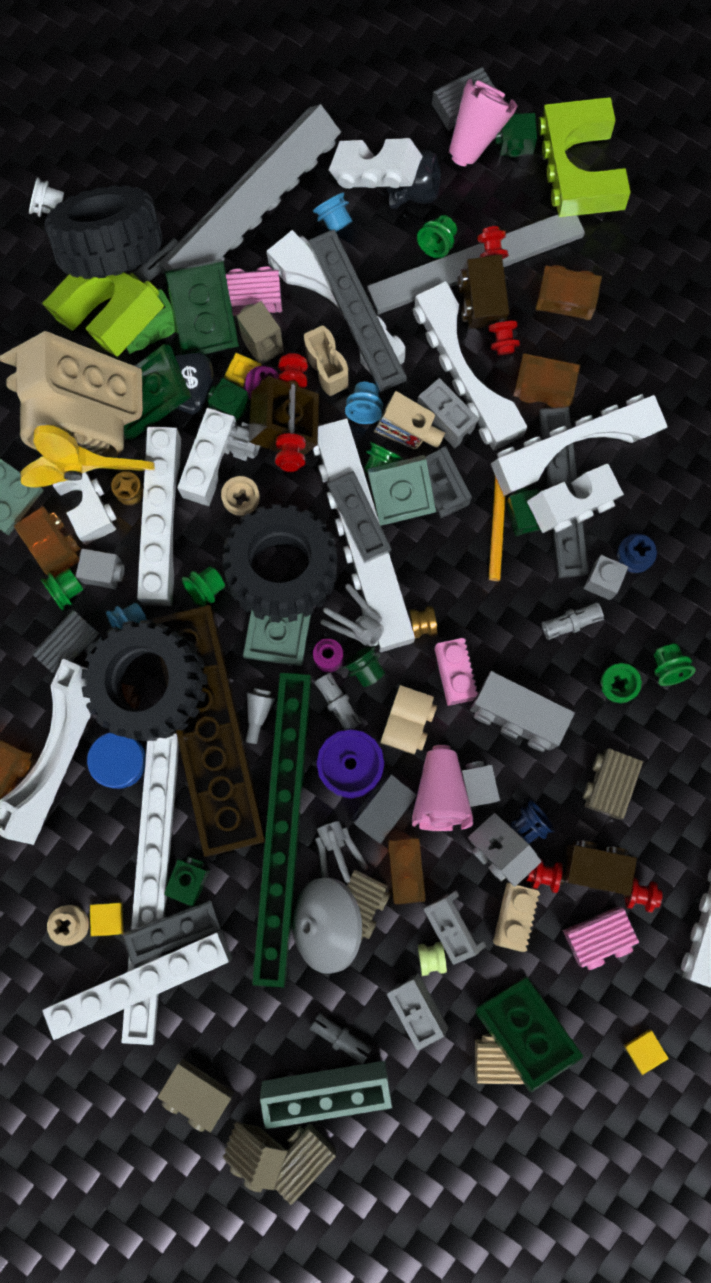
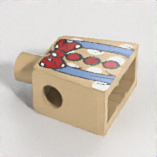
[374,391,445,449]

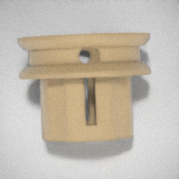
[221,476,260,516]
[47,905,89,946]

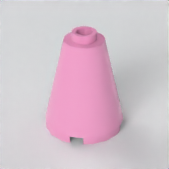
[449,79,518,167]
[412,745,473,831]

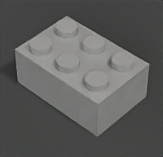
[470,671,575,752]

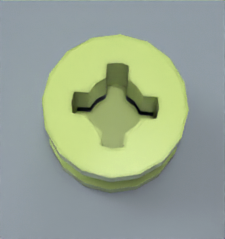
[418,942,447,976]

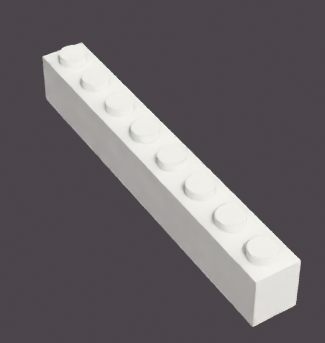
[313,419,415,652]

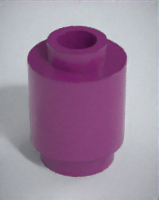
[313,639,343,672]

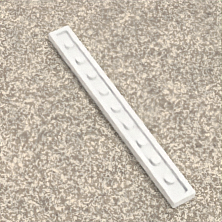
[122,733,179,1045]

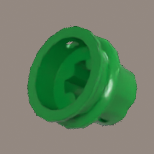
[417,215,457,258]
[363,442,404,473]
[182,566,225,607]
[40,568,84,611]
[653,644,696,686]
[600,663,642,703]

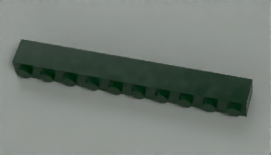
[252,673,312,988]

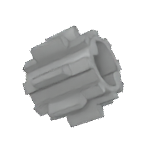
[226,422,260,461]

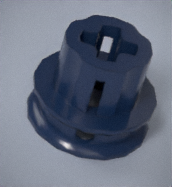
[617,534,657,573]
[510,800,555,844]

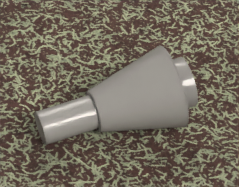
[245,688,276,744]

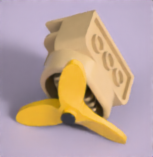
[0,331,155,488]

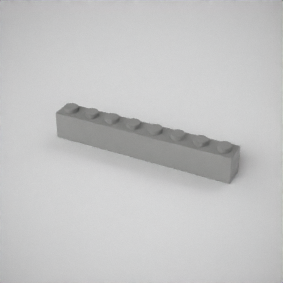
[159,104,341,271]

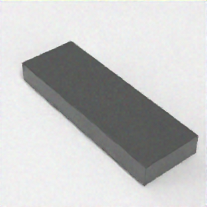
[327,471,391,564]
[122,900,220,964]

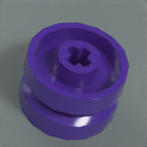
[317,729,384,799]

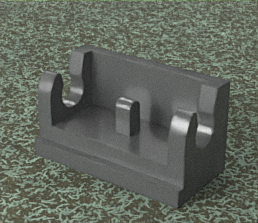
[425,446,472,518]
[350,773,417,844]

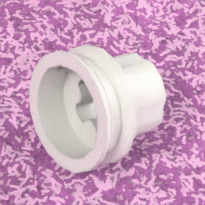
[29,177,64,217]

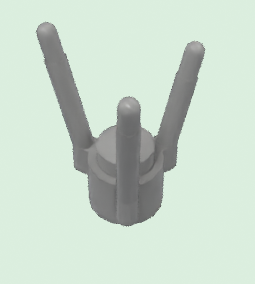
[320,584,384,646]
[315,821,368,883]

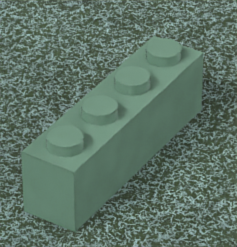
[260,1061,392,1129]

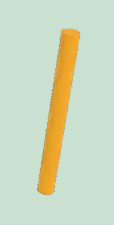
[489,475,506,581]

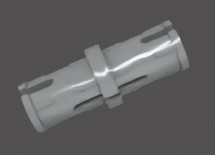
[542,602,604,640]
[314,673,362,730]

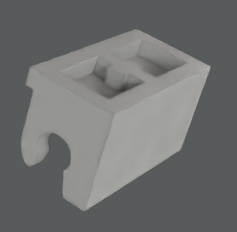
[417,378,479,448]
[424,890,486,965]
[387,973,448,1051]

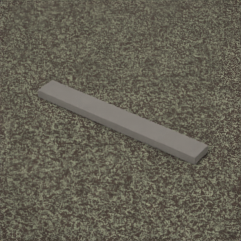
[367,215,585,315]

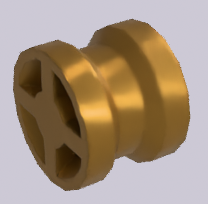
[111,471,144,505]
[409,606,437,639]

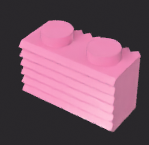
[226,267,282,316]
[434,638,478,706]
[563,907,639,970]

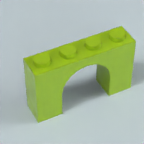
[538,97,630,217]
[42,272,164,357]

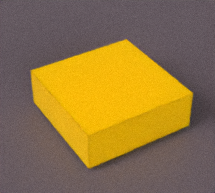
[224,353,262,389]
[90,903,123,936]
[623,1029,669,1075]

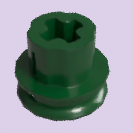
[342,645,385,687]

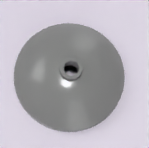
[292,877,362,974]

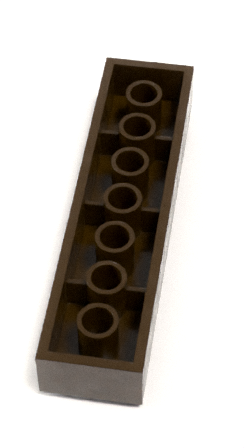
[151,605,266,857]

